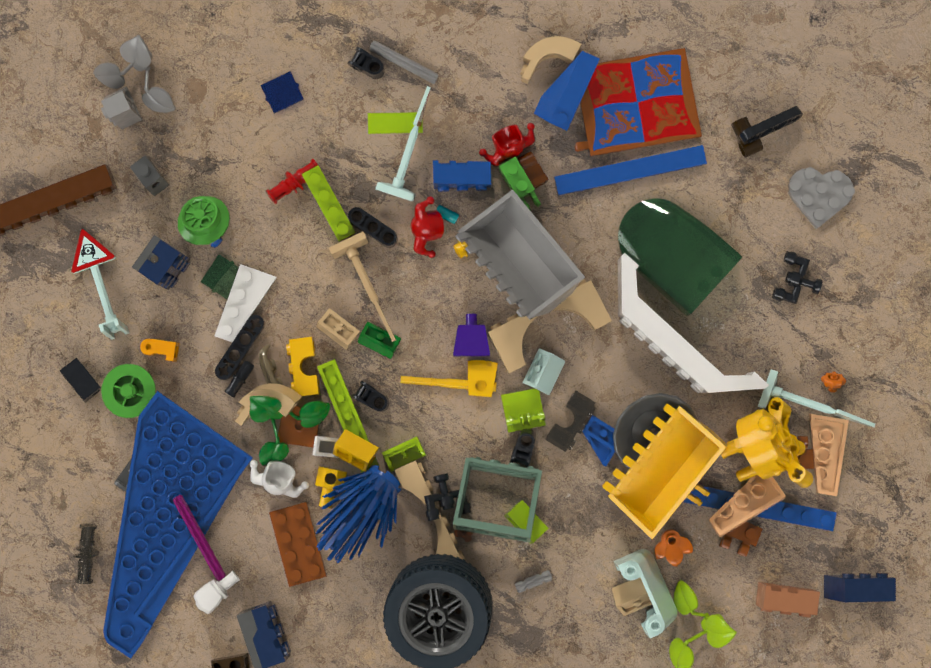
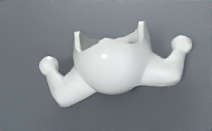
[250,460,309,498]

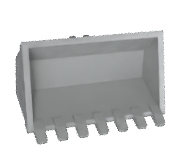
[455,190,585,320]

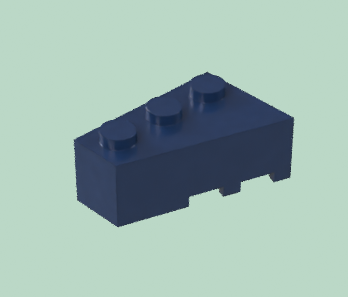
[824,573,896,603]

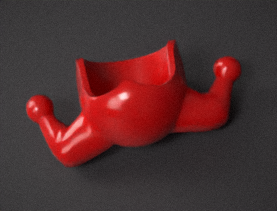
[479,123,535,166]
[411,196,444,258]

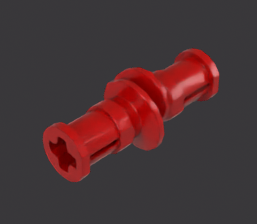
[266,159,322,205]

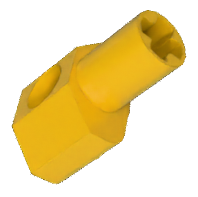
[315,466,347,508]

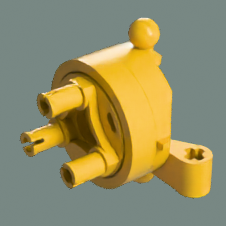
[721,397,813,488]

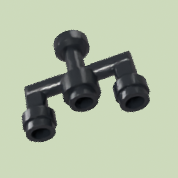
[772,251,823,304]
[424,473,472,521]

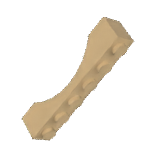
[395,460,466,560]

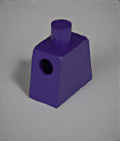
[453,314,490,357]

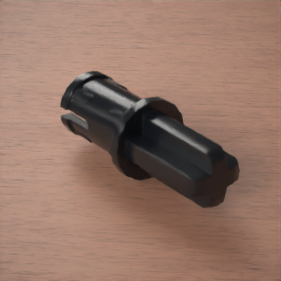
[225,361,254,398]

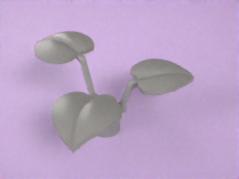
[93,35,176,113]

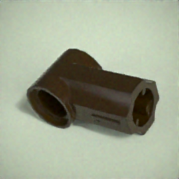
[731,116,763,158]

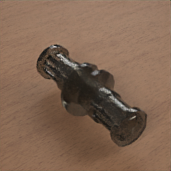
[73,523,99,584]

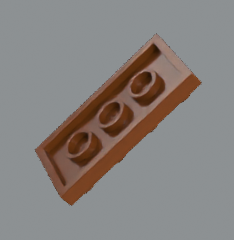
[269,502,327,587]

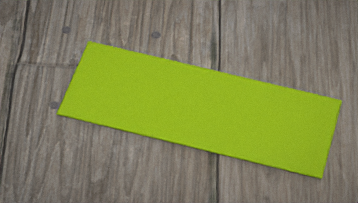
[368,112,423,134]

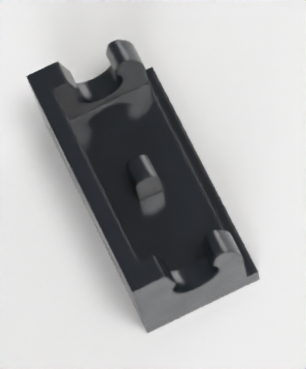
[59,358,101,403]

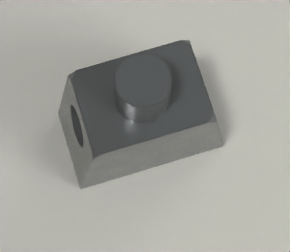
[130,155,169,197]

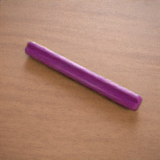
[173,495,226,581]

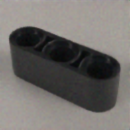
[348,207,398,248]

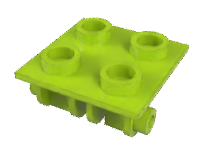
[501,389,546,433]

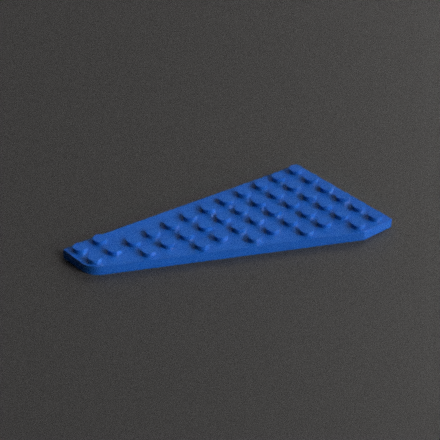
[103,390,253,659]

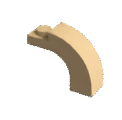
[520,36,582,84]
[235,383,302,426]

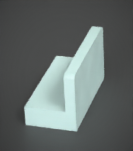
[523,348,565,395]

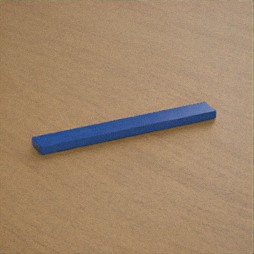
[554,145,707,196]

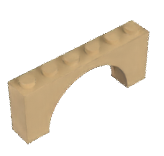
[488,279,612,374]

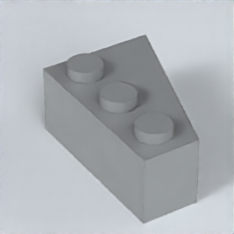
[101,86,142,129]

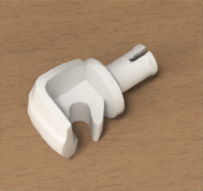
[193,571,240,614]

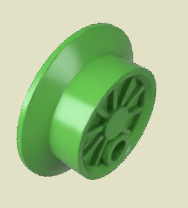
[178,196,230,245]
[101,364,156,418]

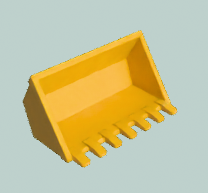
[602,404,727,539]

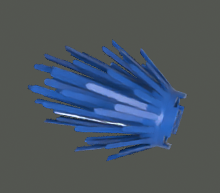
[316,465,401,563]

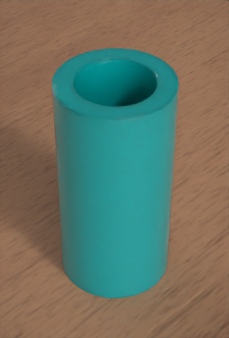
[436,205,460,225]

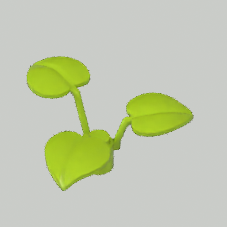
[669,580,737,668]

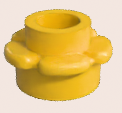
[453,241,468,259]

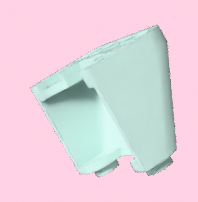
[613,549,678,638]

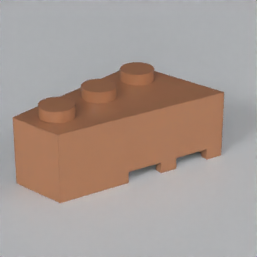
[756,582,820,618]

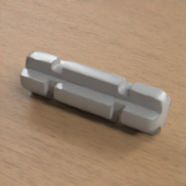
[515,570,552,593]

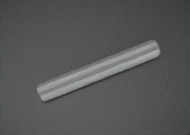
[370,41,439,84]

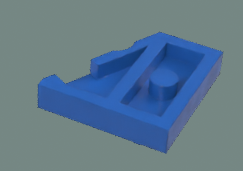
[582,415,615,467]

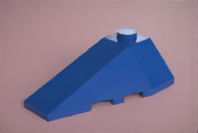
[534,51,600,131]

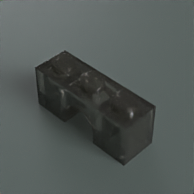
[545,390,596,452]

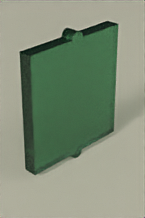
[201,255,239,299]

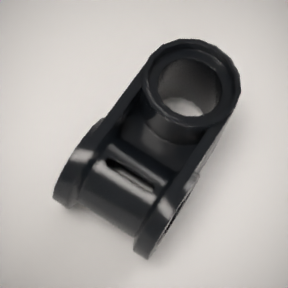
[347,47,385,79]
[351,380,389,412]
[510,428,535,468]

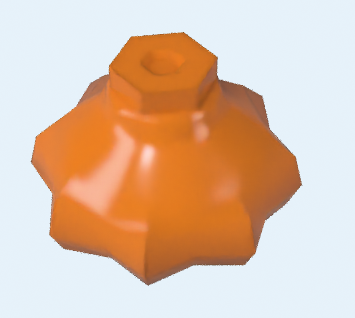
[821,372,846,393]

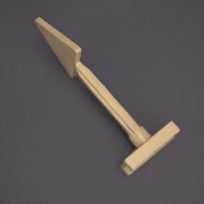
[329,232,396,342]

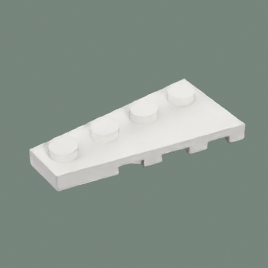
[215,264,277,342]

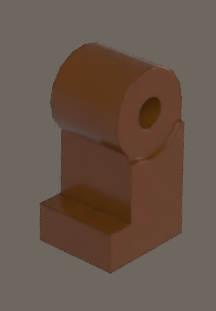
[517,151,549,189]

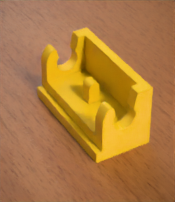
[333,429,379,472]

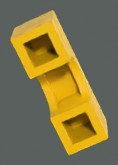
[286,337,320,397]

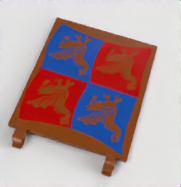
[574,48,702,157]

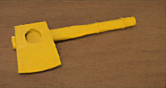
[400,360,498,397]

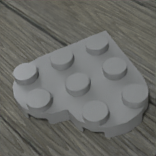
[788,167,855,229]

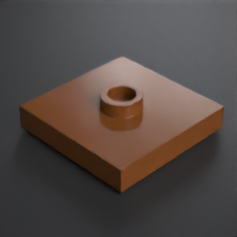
[278,406,319,448]

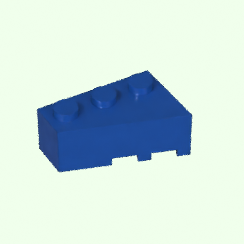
[433,160,491,192]

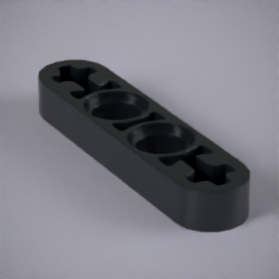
[739,106,803,145]
[215,315,265,380]

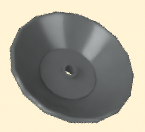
[613,393,698,469]

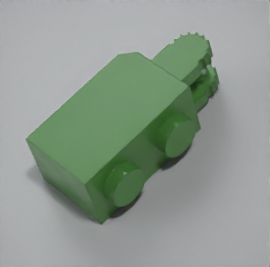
[499,157,541,211]

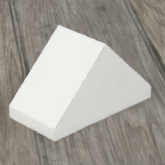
[313,436,339,458]

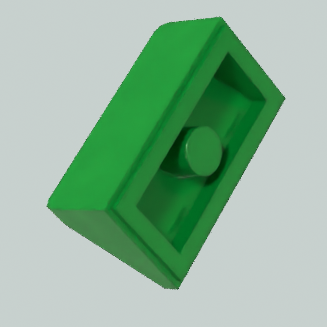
[357,321,401,359]

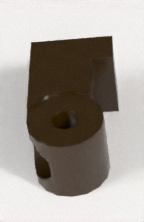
[211,653,250,668]

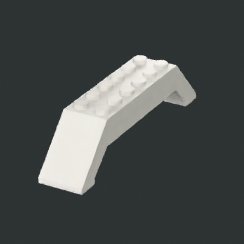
[618,253,769,394]

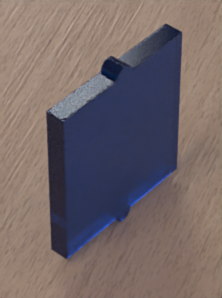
[261,71,304,114]

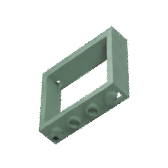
[453,457,542,543]

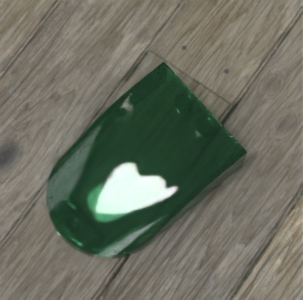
[618,198,742,316]

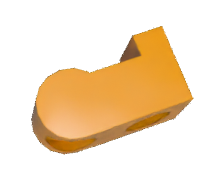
[140,338,180,362]

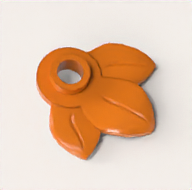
[654,529,693,567]

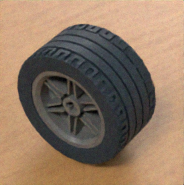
[383,554,493,668]

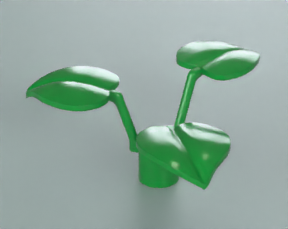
[249,396,330,466]

